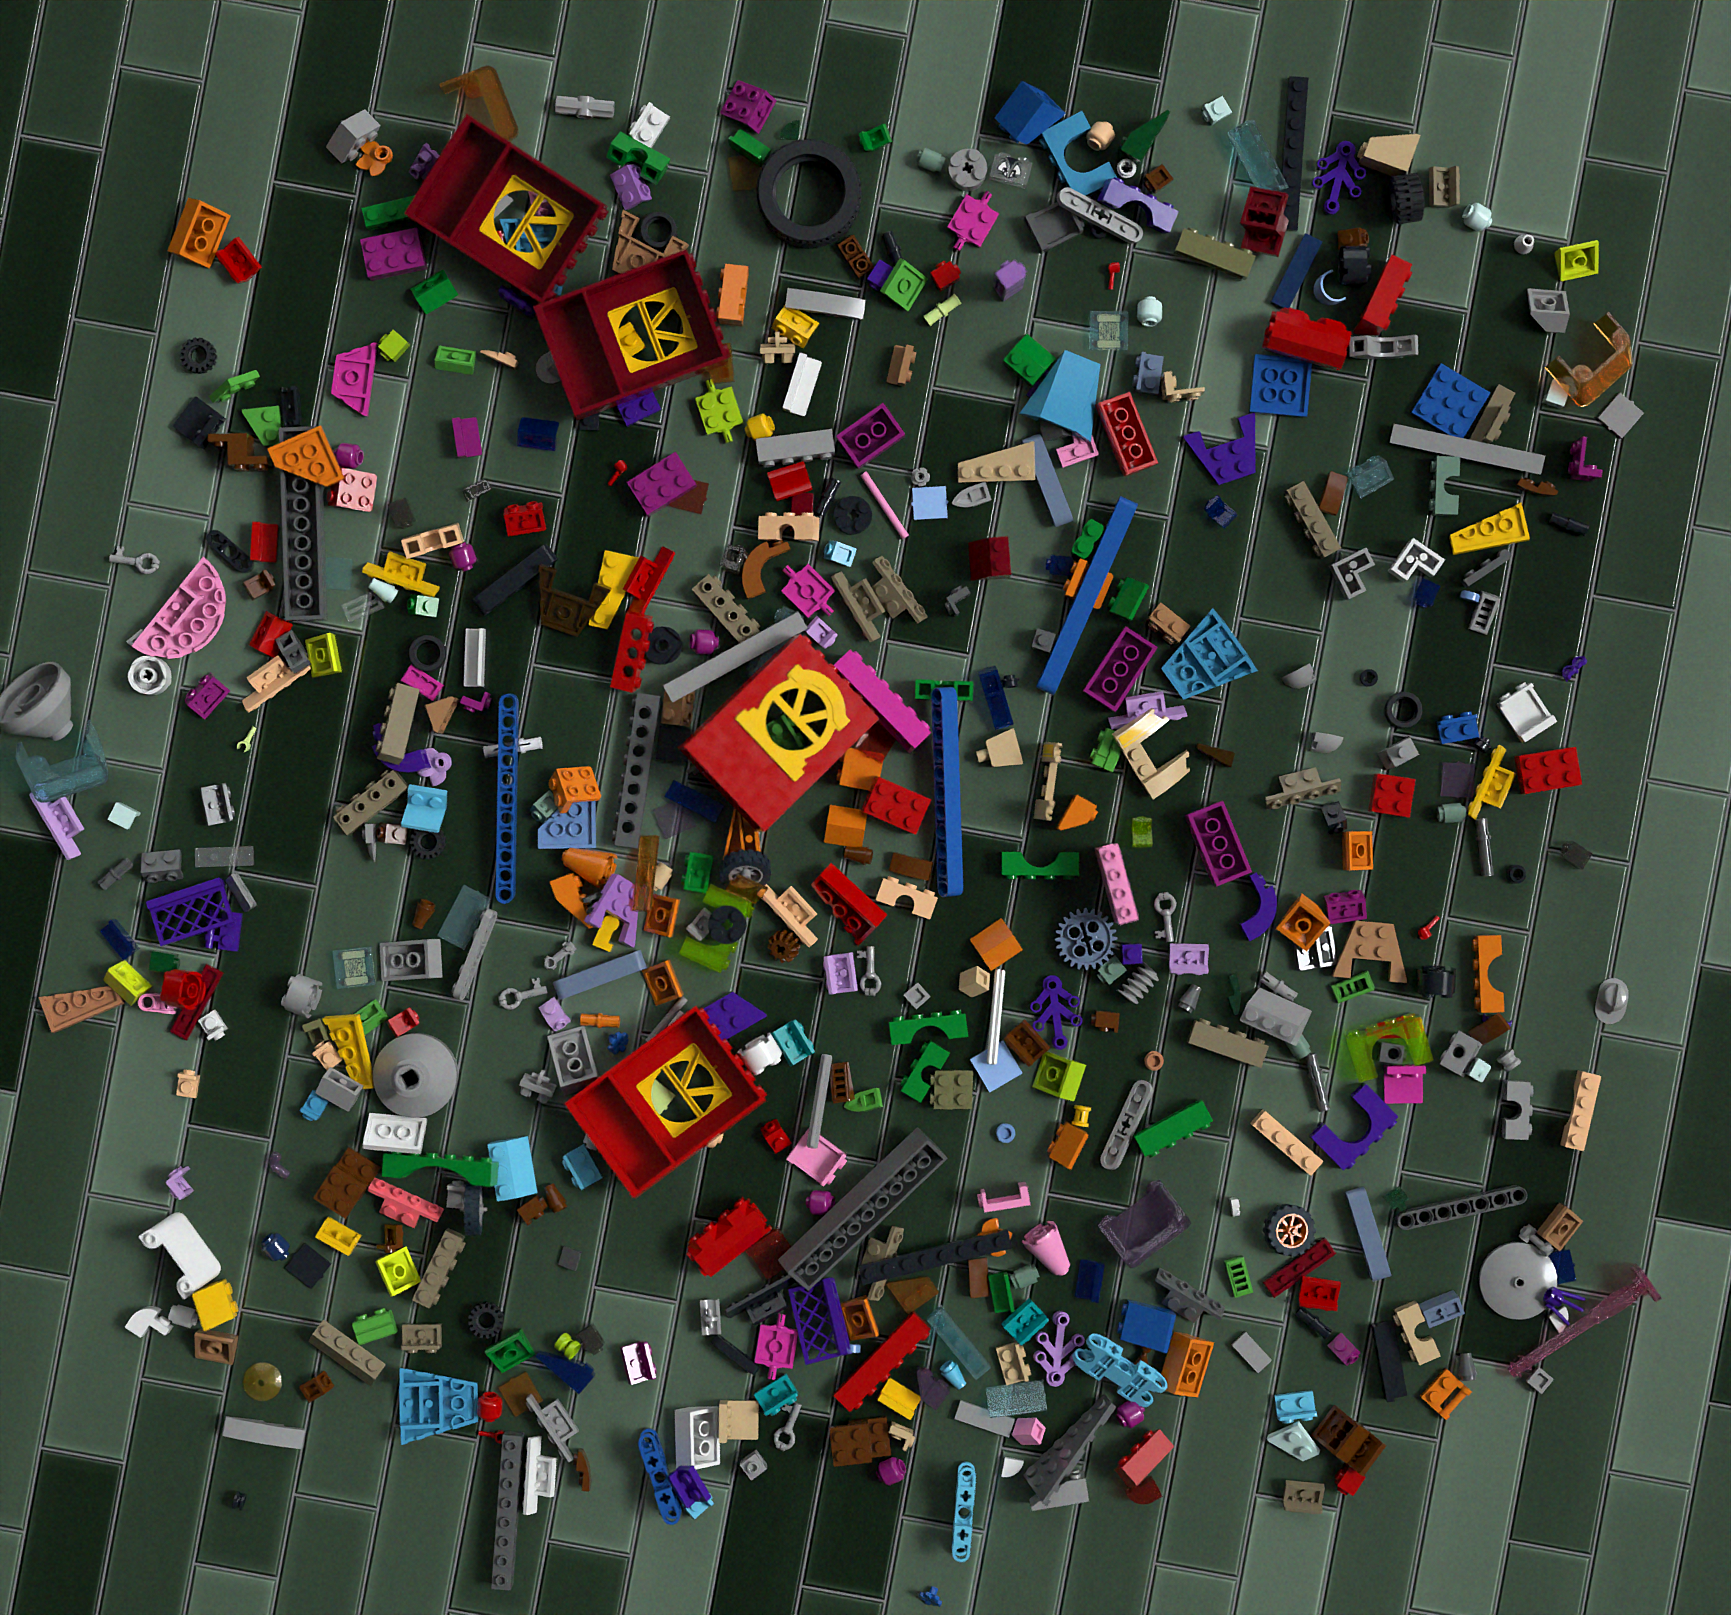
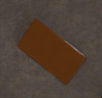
[968,1257,989,1298]

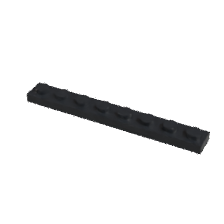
[1280,76,1309,231]
[858,1229,1012,1285]

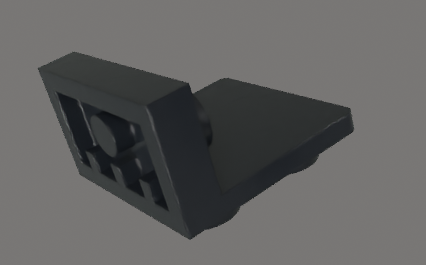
[173,396,226,449]

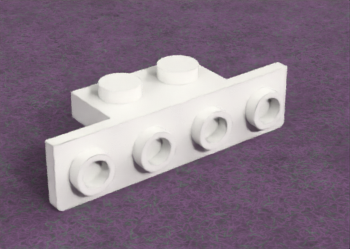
[522,1435,557,1515]

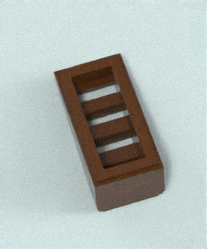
[830,1062,855,1104]

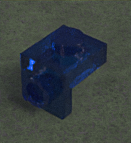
[1204,495,1237,529]

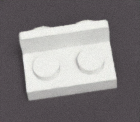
[629,102,670,148]

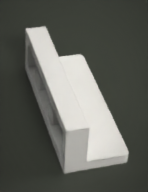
[783,353,822,416]
[464,628,486,687]

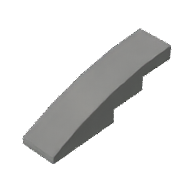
[785,288,866,320]
[222,1416,305,1449]

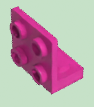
[1384,1065,1426,1104]

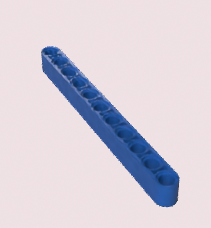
[1036,496,1138,695]
[931,687,963,897]
[496,693,519,904]

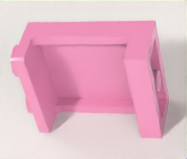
[786,1128,847,1187]
[977,1182,1030,1212]

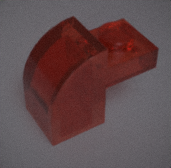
[1124,1476,1163,1504]

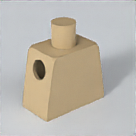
[976,728,1023,767]

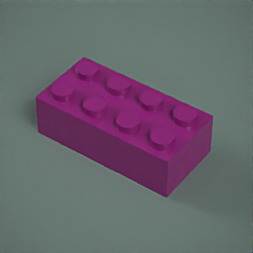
[1082,626,1158,712]
[1184,801,1252,887]

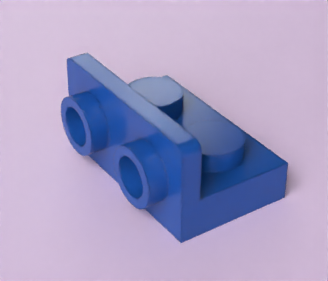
[1436,712,1479,744]

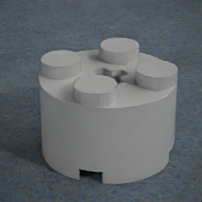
[948,149,987,192]
[281,974,322,1018]

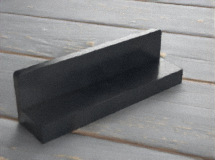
[1371,1320,1407,1403]

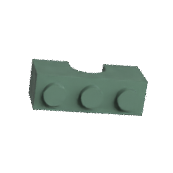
[1429,456,1460,516]

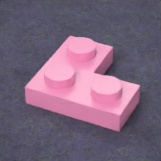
[1056,432,1099,468]

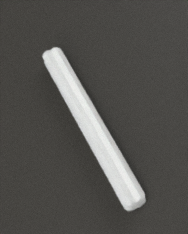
[987,969,1005,1065]

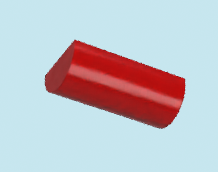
[1095,392,1158,477]

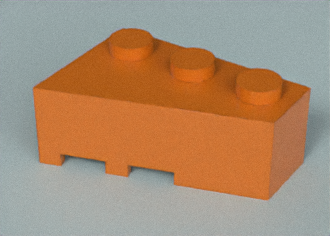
[716,264,749,326]
[723,808,761,860]

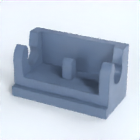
[1418,1290,1465,1328]

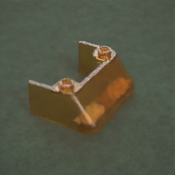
[439,66,519,142]
[1545,312,1633,407]

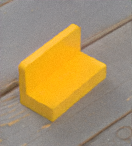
[877,1378,921,1420]

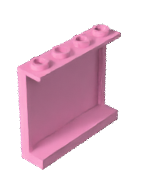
[1094,843,1138,924]

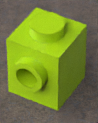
[378,330,410,362]

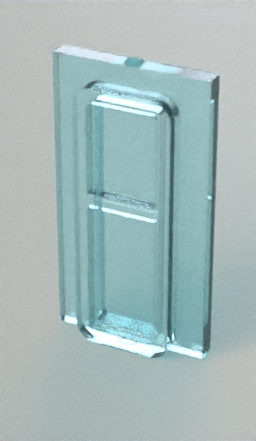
[437,885,491,950]
[986,1380,1047,1418]

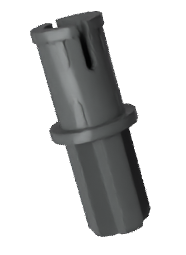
[98,858,133,890]

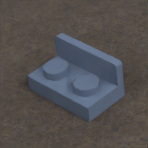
[1132,352,1164,395]

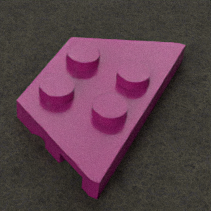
[331,343,378,417]

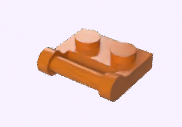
[1420,1368,1472,1420]

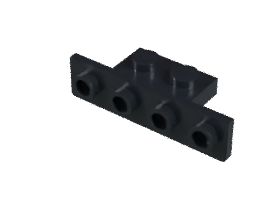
[724,1274,797,1325]

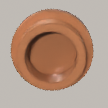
[1144,1051,1164,1070]

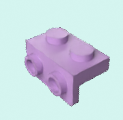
[1169,943,1209,975]
[823,952,858,995]
[165,1166,194,1200]

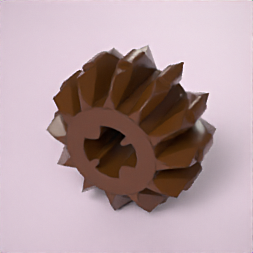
[767,930,801,963]

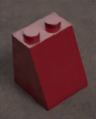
[968,536,1011,581]

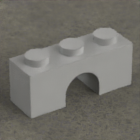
[1502,1080,1533,1140]

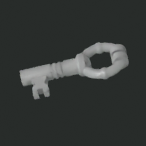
[109,546,160,574]
[1154,892,1176,942]
[857,946,881,996]
[498,978,548,1010]
[774,1402,802,1451]

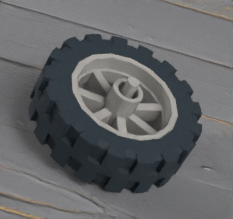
[719,849,771,892]
[460,1184,487,1235]

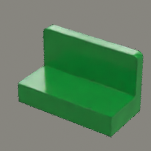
[728,129,771,167]
[411,270,458,314]
[988,1271,1015,1313]

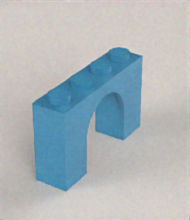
[1039,111,1117,197]

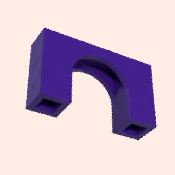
[1309,1082,1398,1171]

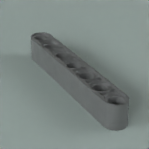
[1395,1185,1527,1230]

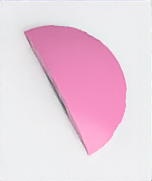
[132,556,226,659]

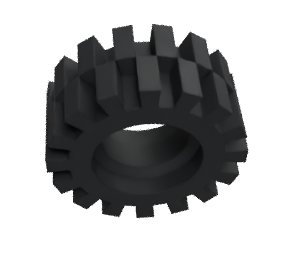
[180,337,217,374]
[410,829,446,859]
[468,1302,504,1339]

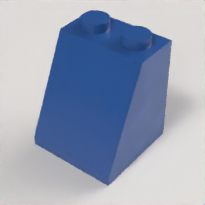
[995,81,1065,145]
[1117,1299,1176,1353]

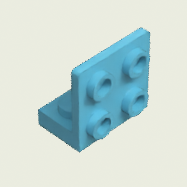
[401,784,447,833]

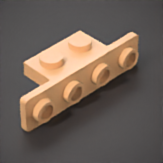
[242,656,311,712]
[757,884,818,947]

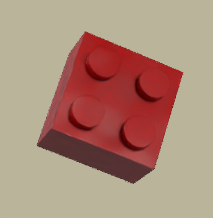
[1368,773,1416,817]

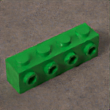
[1133,1099,1213,1158]

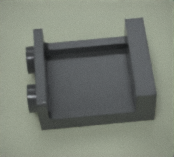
[1024,202,1085,254]

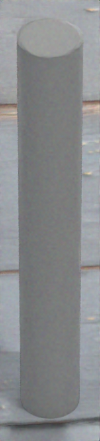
[646,996,688,1042]

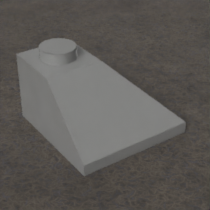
[1527,289,1570,333]

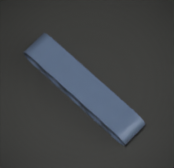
[1022,433,1073,528]
[552,950,647,1000]
[1345,1186,1391,1282]

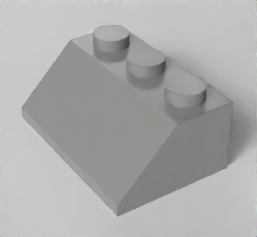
[1239,988,1312,1046]

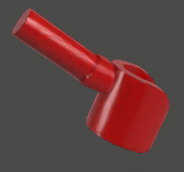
[1108,262,1120,290]
[608,460,627,486]
[1418,915,1440,940]
[478,1430,504,1443]

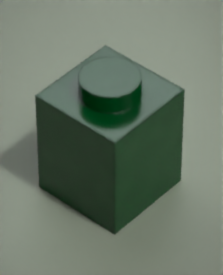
[149,950,180,973]

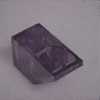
[917,1366,950,1410]

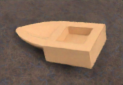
[480,350,519,370]

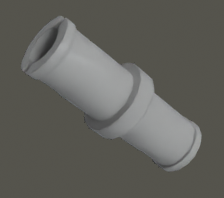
[1260,971,1298,1002]

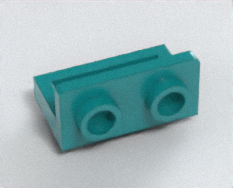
[771,1019,815,1066]
[1001,1298,1049,1346]
[754,1373,799,1416]

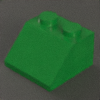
[1002,334,1056,388]
[1107,577,1149,623]

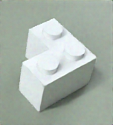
[1388,538,1445,582]

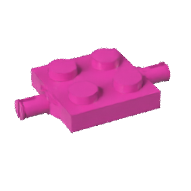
[947,191,999,251]
[781,564,835,618]
[755,1313,798,1380]

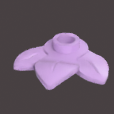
[417,748,452,786]

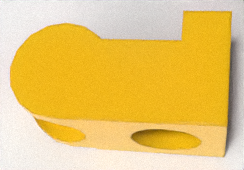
[592,915,620,952]

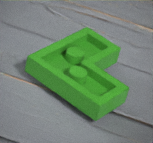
[209,370,260,403]

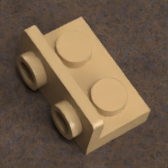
[996,1341,1031,1386]

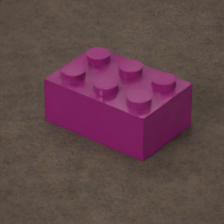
[360,228,427,281]
[836,403,905,470]
[627,452,697,517]

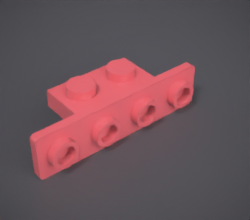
[368,1178,444,1228]

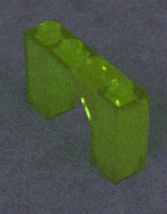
[679,884,755,973]
[1344,1012,1434,1083]

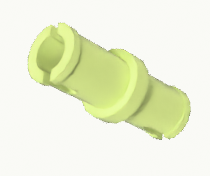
[924,293,962,326]

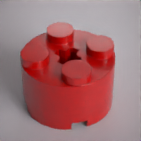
[160,969,206,1010]

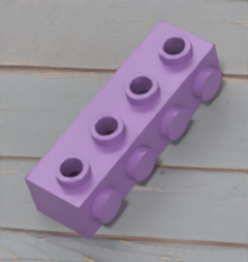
[993,260,1026,302]

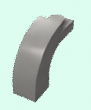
[1349,335,1418,359]

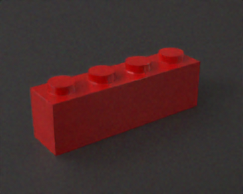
[1353,254,1412,336]
[811,863,887,946]

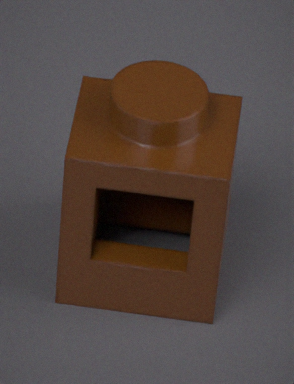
[1091,1010,1120,1033]
[517,1195,549,1225]

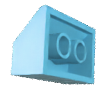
[488,1136,538,1201]

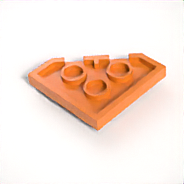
[268,425,345,487]

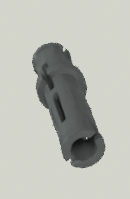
[1475,818,1494,877]
[1305,1053,1330,1112]

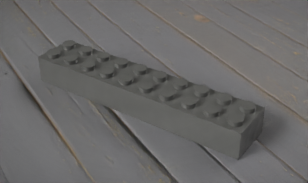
[279,426,328,622]
[778,1127,948,1291]

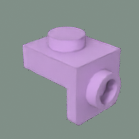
[804,616,838,649]
[539,997,571,1031]

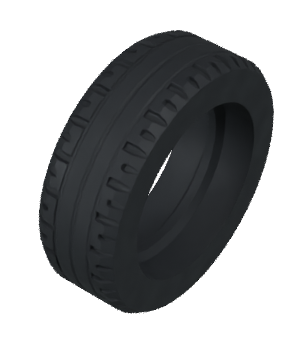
[756,139,861,248]

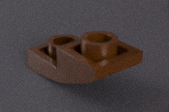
[837,234,874,278]
[1319,471,1348,516]
[1514,477,1558,497]
[889,852,933,881]
[1468,1012,1511,1046]
[573,1448,591,1492]

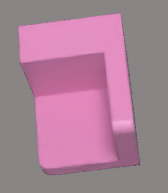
[1012,1418,1046,1445]

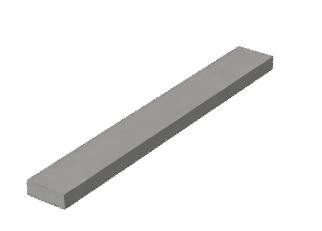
[1389,424,1545,475]
[663,612,808,703]

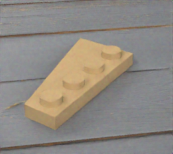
[958,441,1035,483]

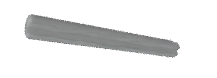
[806,1054,832,1149]

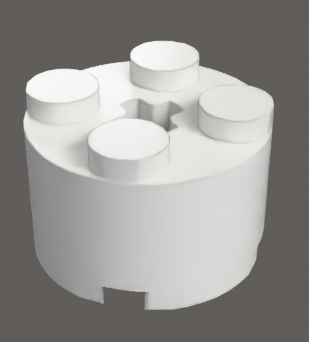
[128,656,171,695]
[737,1033,782,1076]

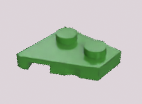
[242,406,282,447]

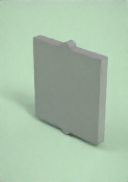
[1598,393,1644,439]

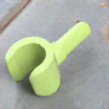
[237,726,257,752]

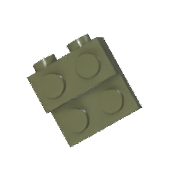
[930,1069,973,1109]

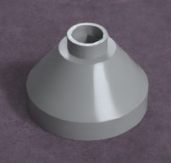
[0,662,73,741]
[373,1033,459,1118]

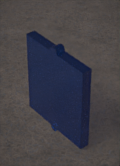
[1548,1249,1577,1285]

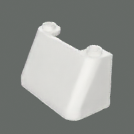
[139,1212,221,1299]

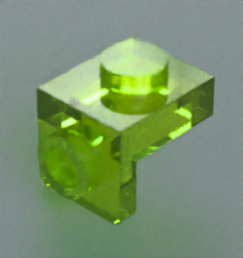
[1131,816,1152,847]

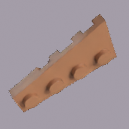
[39,986,124,1033]

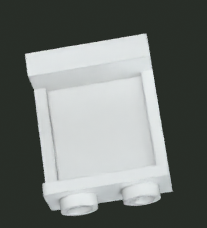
[1496,682,1557,743]

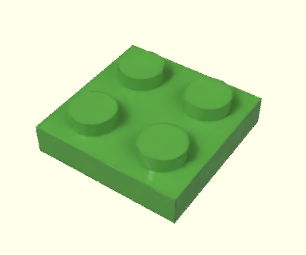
[880,258,928,311]

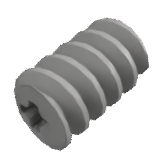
[1118,962,1159,1004]

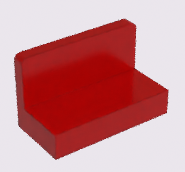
[767,461,812,501]
[250,521,279,563]
[249,611,292,658]

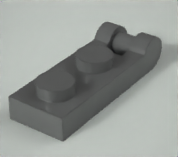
[1461,549,1511,587]

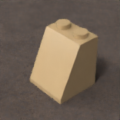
[1357,134,1420,176]

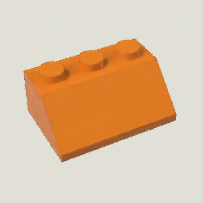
[167,198,231,269]
[1158,1332,1214,1398]

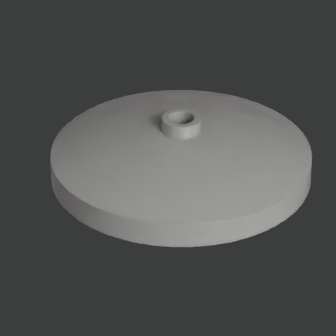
[1479,1242,1557,1319]

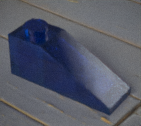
[665,780,724,824]
[536,1351,596,1394]

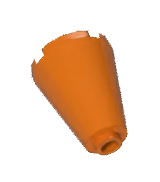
[562,848,617,890]

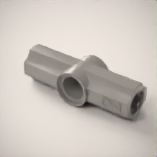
[555,96,615,119]

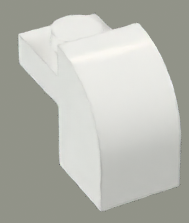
[125,1306,173,1338]

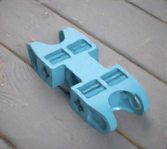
[1072,1334,1167,1407]
[952,1461,976,1562]

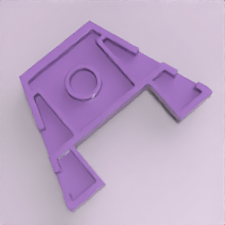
[584,874,640,948]

